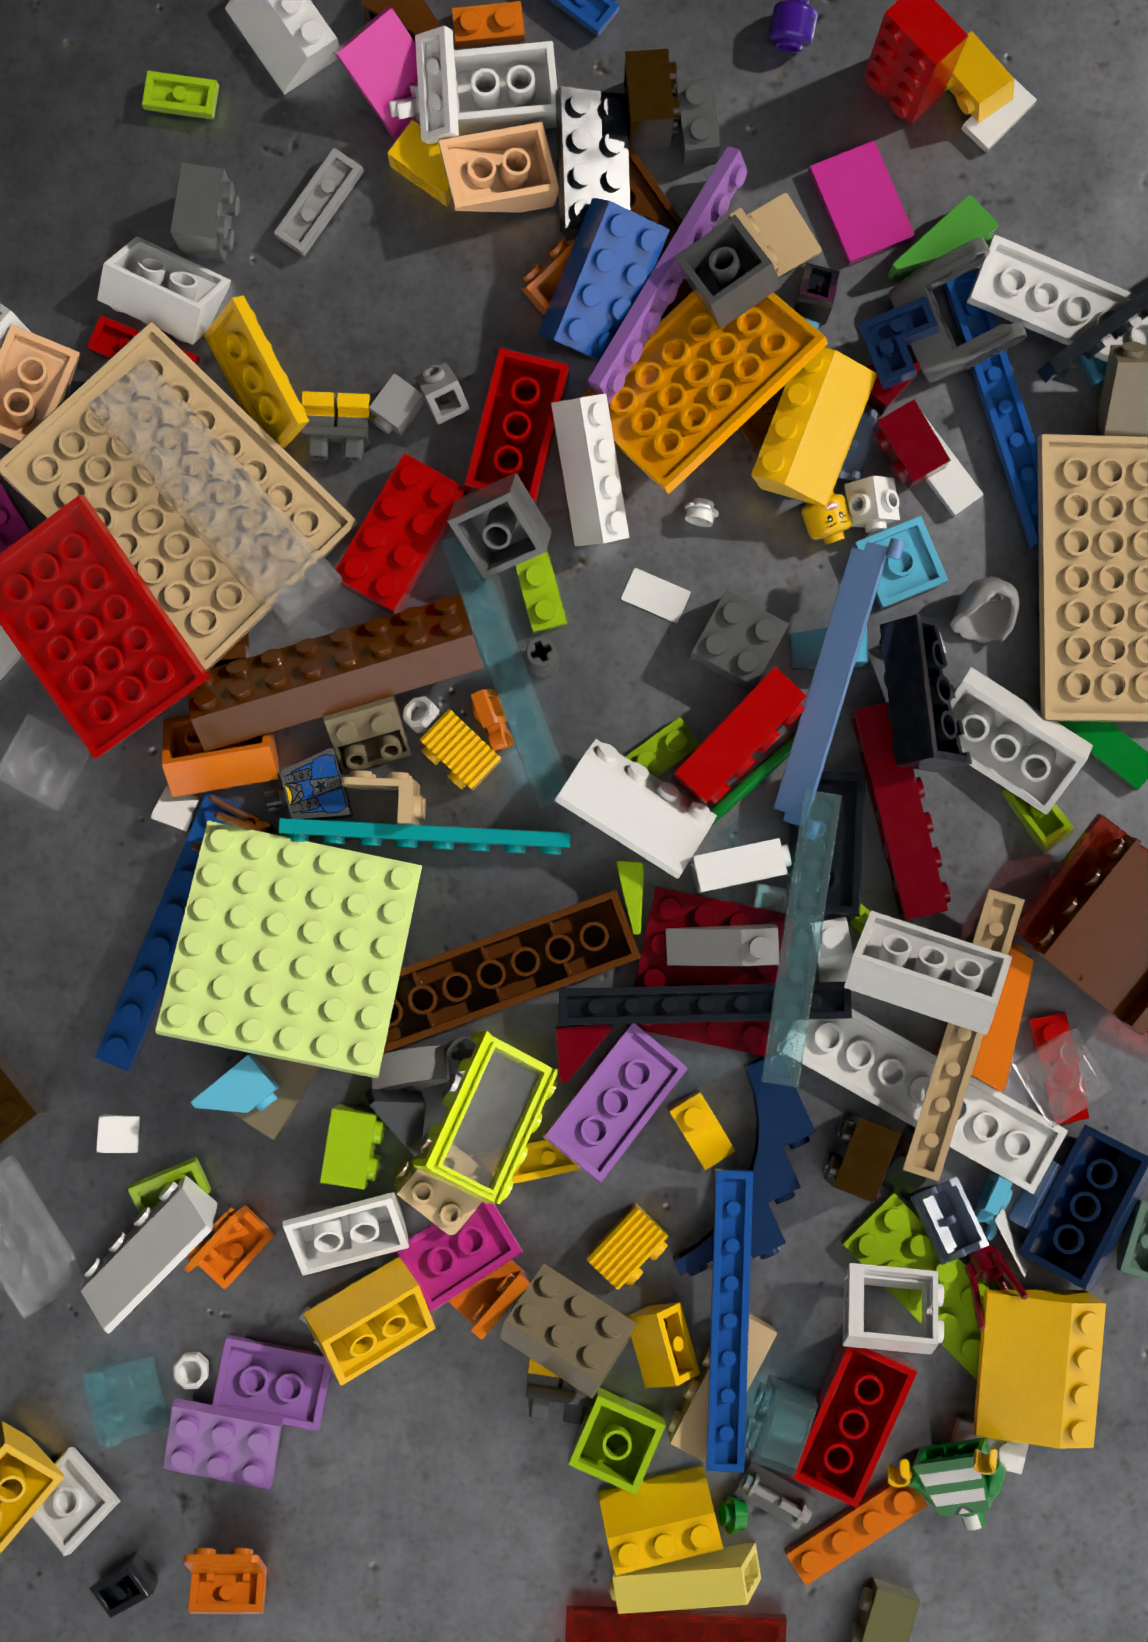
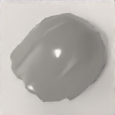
[950,576,1020,643]

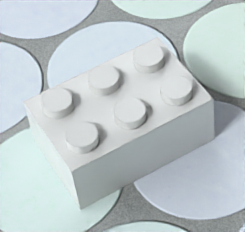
[454,41,558,137]

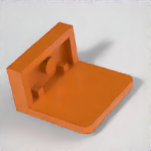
[183,1205,276,1290]
[183,1548,267,1614]

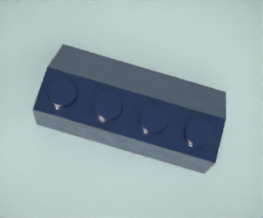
[1018,1124,1148,1292]

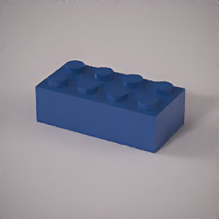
[538,198,670,361]

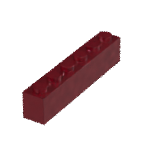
[850,702,951,921]

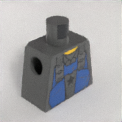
[264,748,353,820]

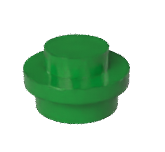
[719,1496,748,1534]

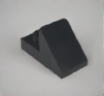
[89,1552,158,1618]

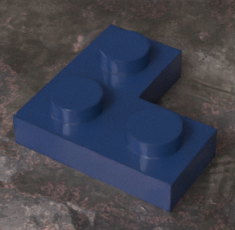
[858,296,939,390]

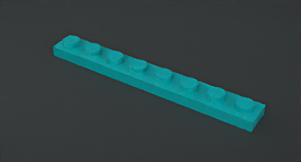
[279,818,571,855]

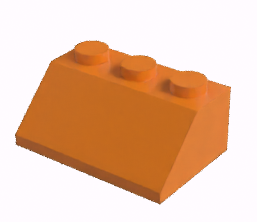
[162,715,279,797]

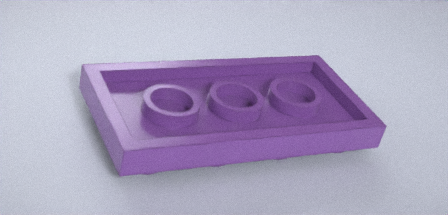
[542,1024,688,1183]

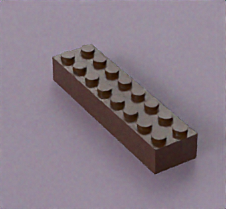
[188,594,483,752]
[383,889,641,1053]

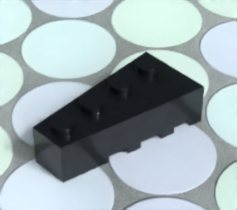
[879,614,972,772]

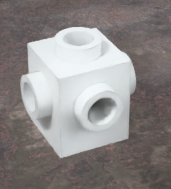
[844,476,900,533]

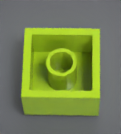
[320,1103,387,1190]
[568,1387,666,1495]

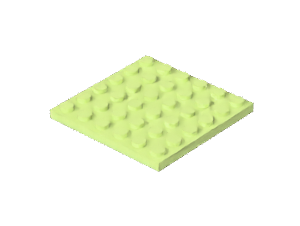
[155,821,422,1079]

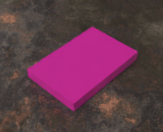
[333,7,420,141]
[808,140,915,265]
[395,1202,524,1312]

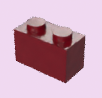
[872,399,951,490]

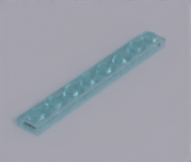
[441,536,568,809]
[761,790,842,1088]

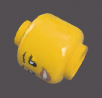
[801,491,852,545]

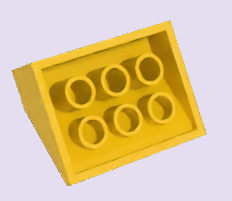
[973,1290,1106,1449]

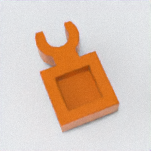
[471,689,515,751]

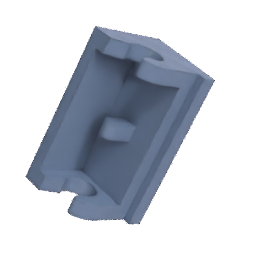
[836,409,878,484]
[910,1177,989,1265]

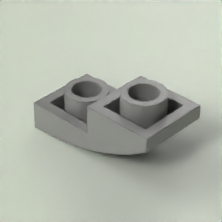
[372,1045,450,1090]

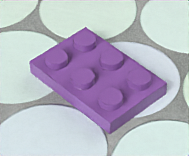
[212,1335,332,1431]
[163,1398,283,1490]

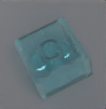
[745,1374,818,1476]

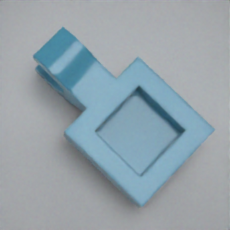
[974,1171,1013,1241]

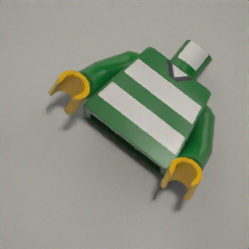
[887,1437,1006,1530]

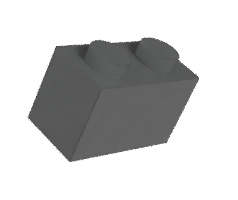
[675,78,720,167]

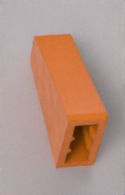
[933,941,1034,1092]

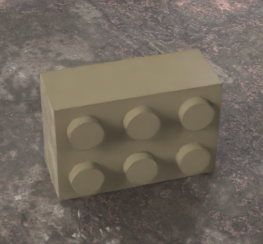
[499,1264,637,1399]

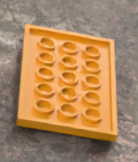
[582,291,828,495]

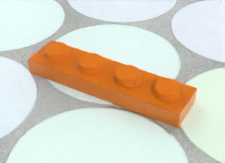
[784,1483,928,1586]

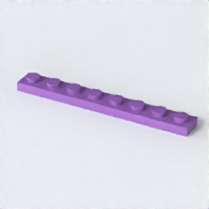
[588,146,747,404]

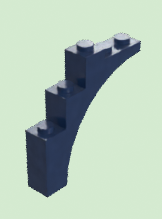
[672,1050,816,1276]

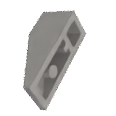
[666,924,779,966]

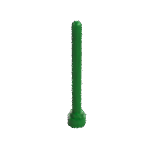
[709,715,842,825]

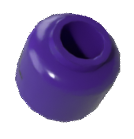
[769,0,818,53]

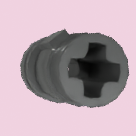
[524,637,560,679]

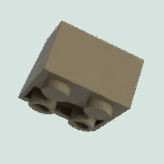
[323,695,412,775]

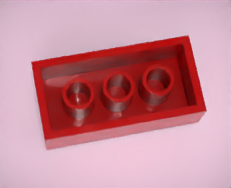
[864,0,969,125]
[464,348,569,506]
[331,453,468,615]
[671,666,807,806]
[785,1336,918,1508]

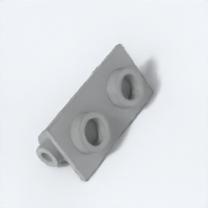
[734,1461,816,1530]

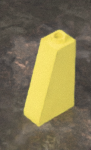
[610,1542,761,1614]

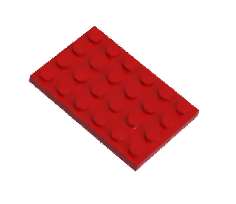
[0,495,211,759]

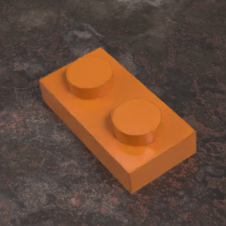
[452,1,525,48]

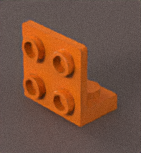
[449,1260,533,1340]

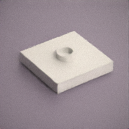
[32,1447,120,1556]

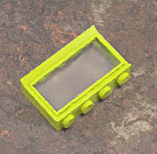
[412,1031,559,1204]

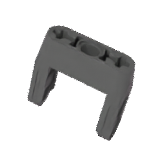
[889,237,1027,383]

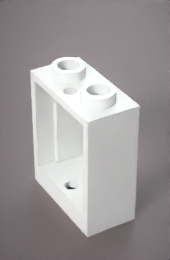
[689,838,791,894]
[843,1263,944,1355]

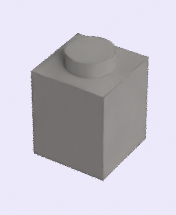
[369,373,425,437]

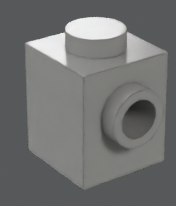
[414,362,470,425]

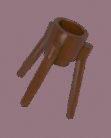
[191,795,274,851]

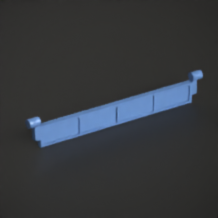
[774,538,905,840]

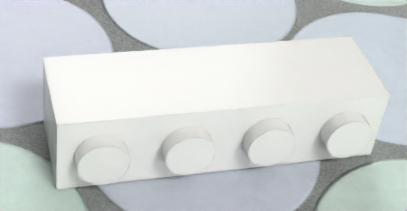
[551,394,629,546]

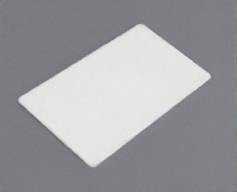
[621,568,691,623]
[995,1210,1032,1277]

